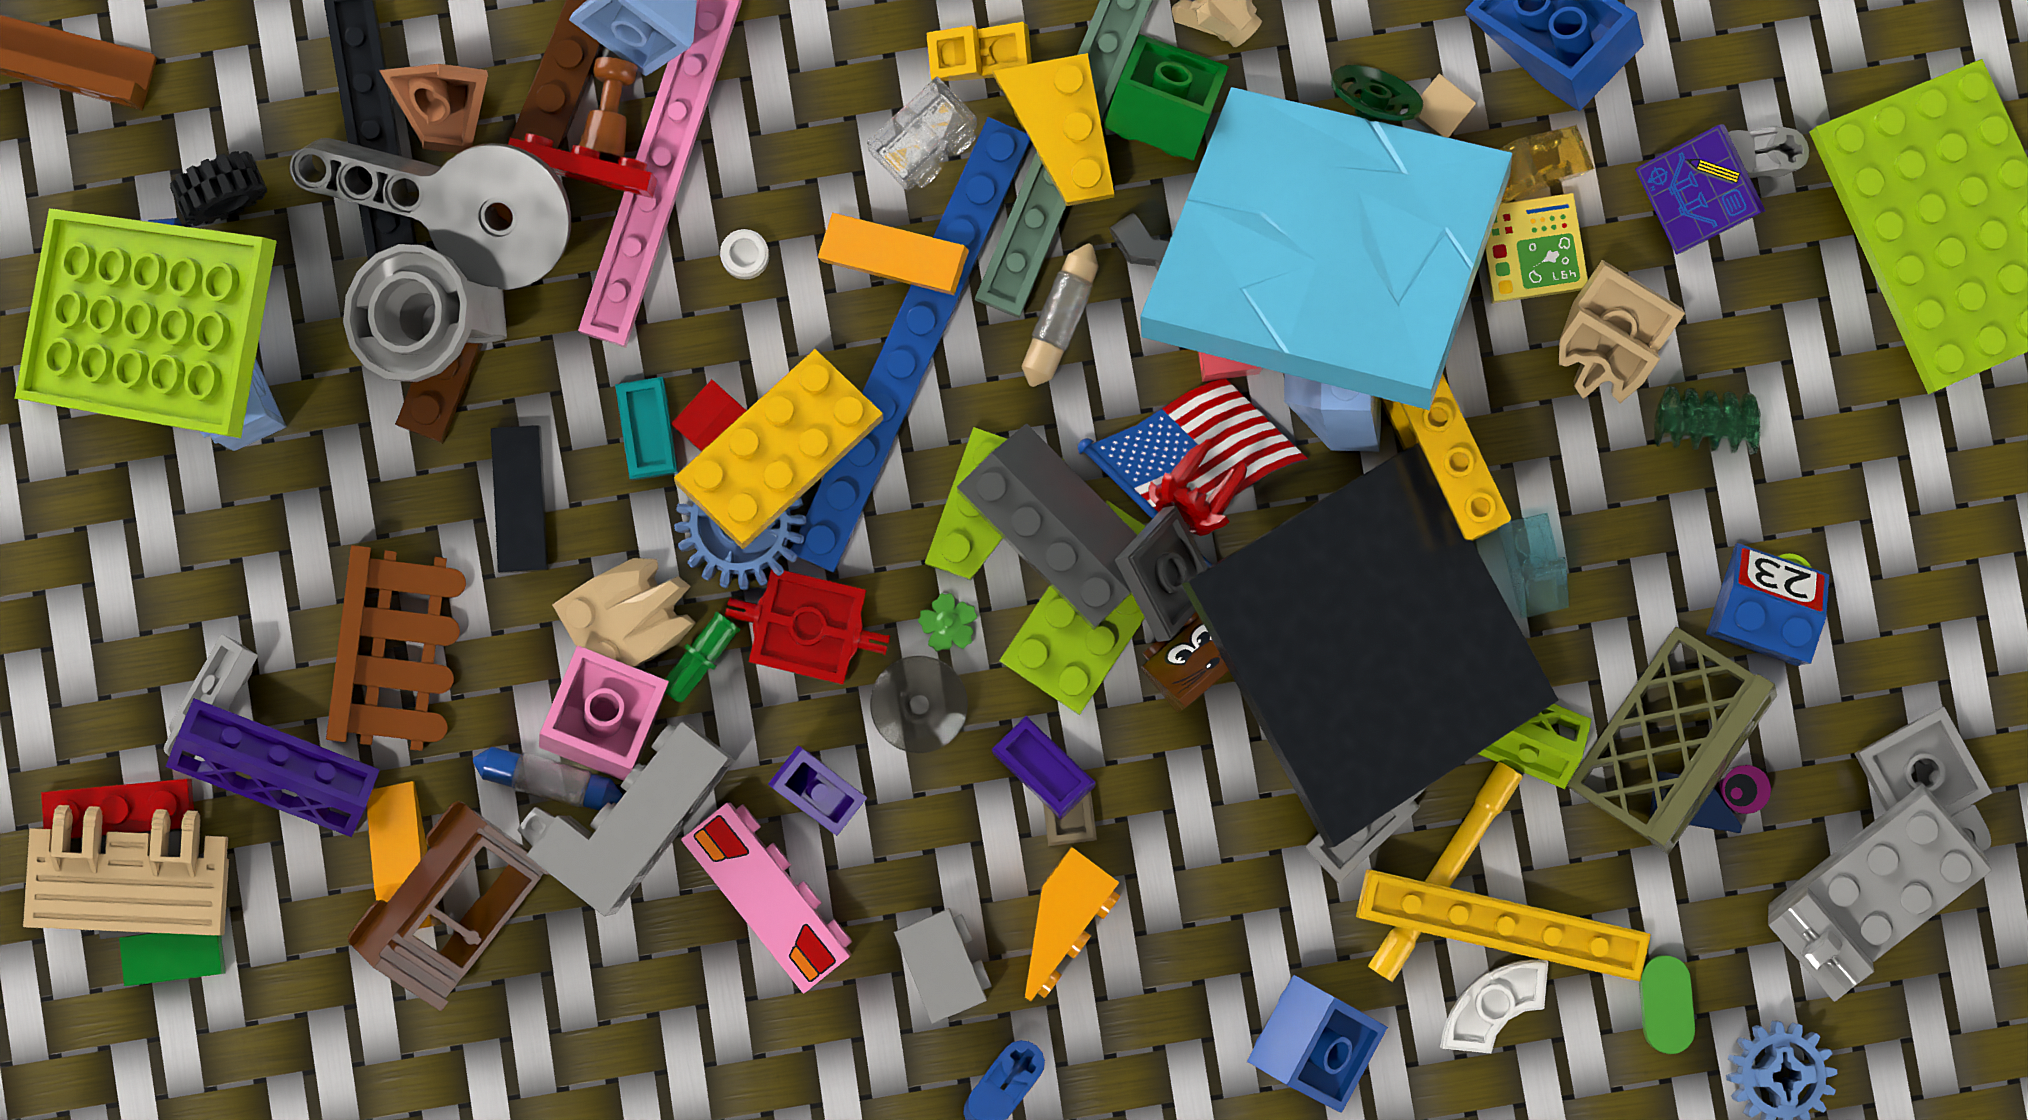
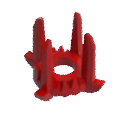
[1148,438,1247,536]

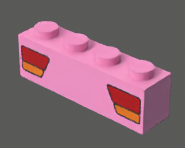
[681,803,852,994]

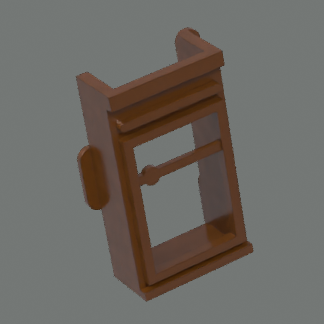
[348,801,549,1011]

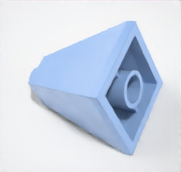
[569,0,697,76]

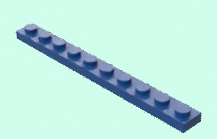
[791,117,1031,574]

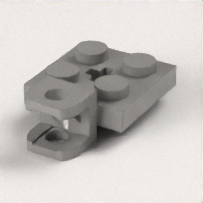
[1854,707,1992,852]

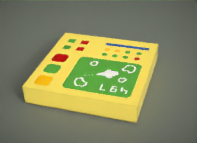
[1483,193,1588,304]

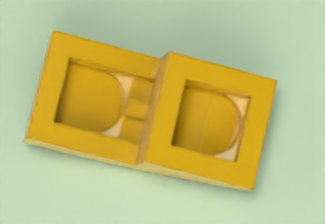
[927,22,1032,81]

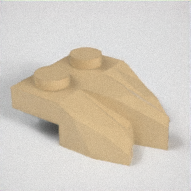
[1559,260,1685,404]
[552,558,696,668]

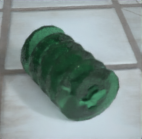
[1654,386,1761,455]

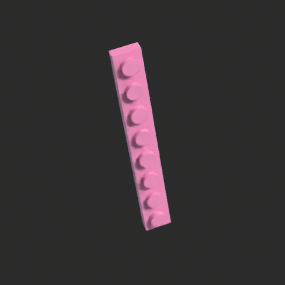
[578,0,742,348]

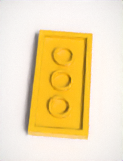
[674,349,883,549]

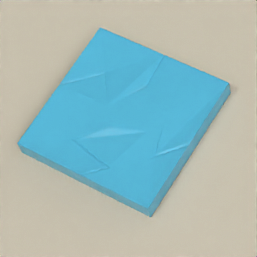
[1140,87,1512,410]

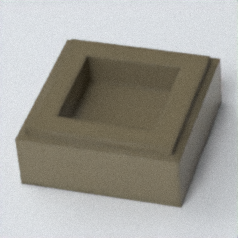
[1043,792,1097,846]

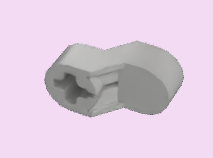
[1728,127,1809,178]

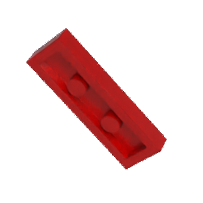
[508,133,657,199]
[41,779,194,839]

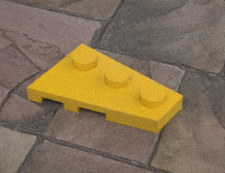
[993,53,1114,206]

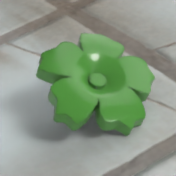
[918,593,977,652]

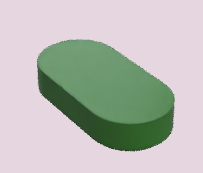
[1639,955,1695,1054]

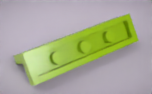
[1478,704,1592,789]

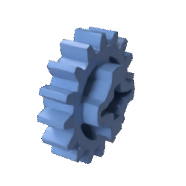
[1726,1020,1837,1120]

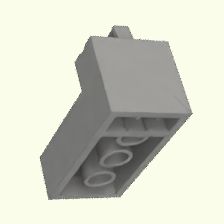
[517,722,736,917]
[1768,783,1992,1002]

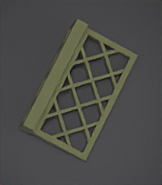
[1567,627,1777,855]

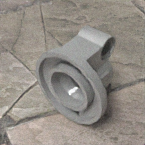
[343,244,507,382]

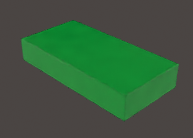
[119,933,226,986]

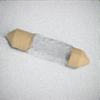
[1021,243,1099,387]

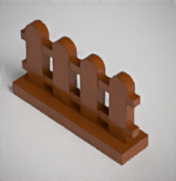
[326,545,466,751]

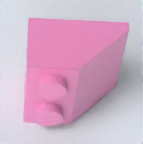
[539,645,669,781]

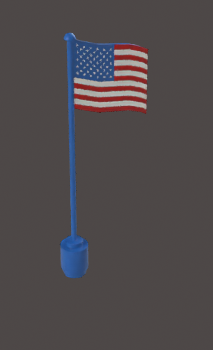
[1077,378,1308,568]

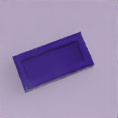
[992,716,1095,820]

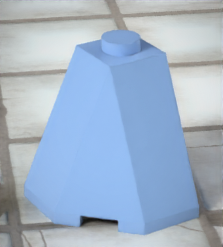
[1284,373,1381,452]

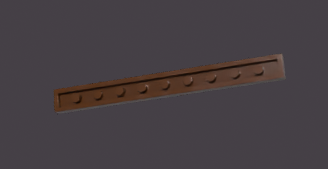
[395,0,603,444]

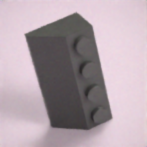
[957,423,1137,630]

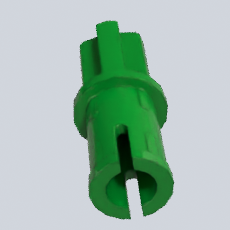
[664,611,741,703]

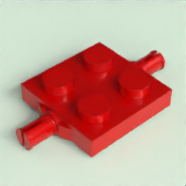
[725,569,891,685]

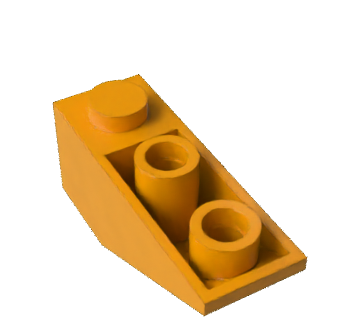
[1025,847,1120,1001]

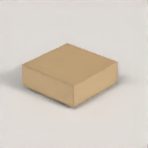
[1415,73,1476,138]

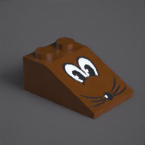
[1140,611,1229,713]

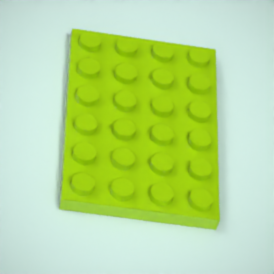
[1809,59,2028,395]
[15,208,277,438]

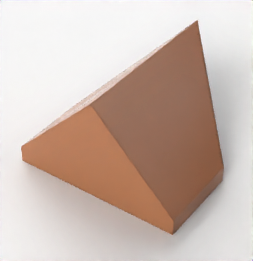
[379,64,488,153]

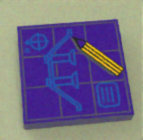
[1635,124,1765,255]

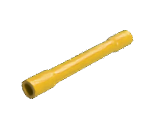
[1368,761,1523,982]

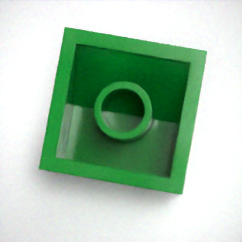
[1103,34,1229,161]

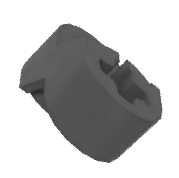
[1109,213,1170,271]

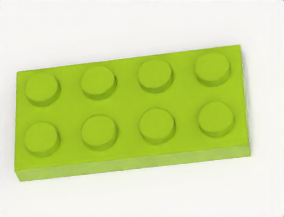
[999,500,1146,715]

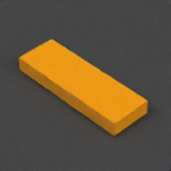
[818,212,969,295]

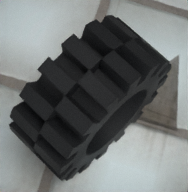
[170,151,268,226]

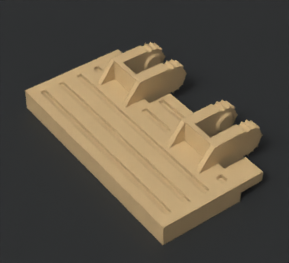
[23,805,229,936]

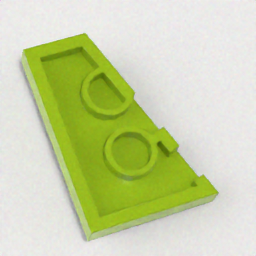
[925,427,1064,581]

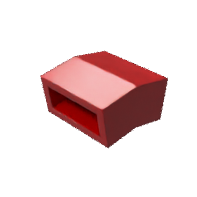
[671,379,747,452]

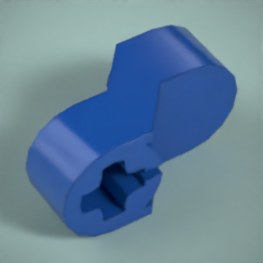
[964,1040,1045,1120]

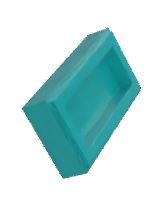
[615,377,679,481]

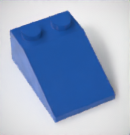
[1465,0,1644,112]

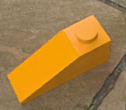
[366,781,442,929]

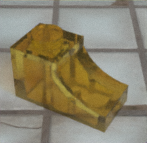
[1498,125,1595,204]

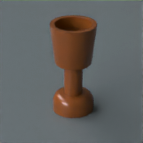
[579,57,638,163]

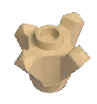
[1172,0,1262,47]

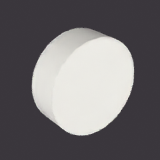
[720,229,769,279]

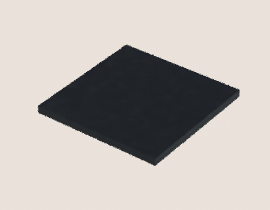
[1182,443,1559,848]

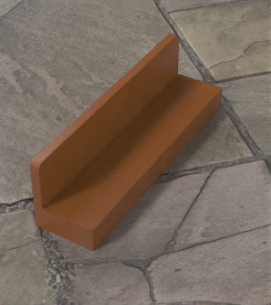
[0,15,157,111]

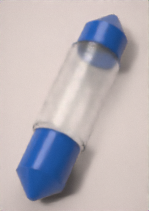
[473,747,623,811]

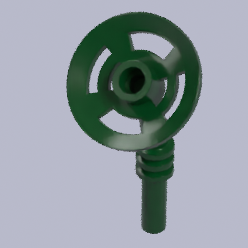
[1330,65,1424,122]

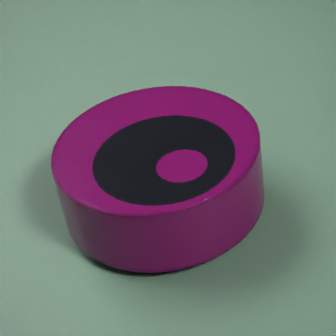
[1719,765,1771,814]

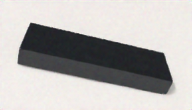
[491,425,549,574]

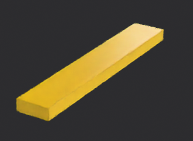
[1356,869,1651,981]

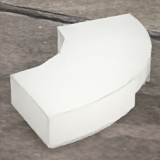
[1440,959,1548,1053]

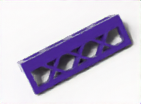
[165,698,380,837]

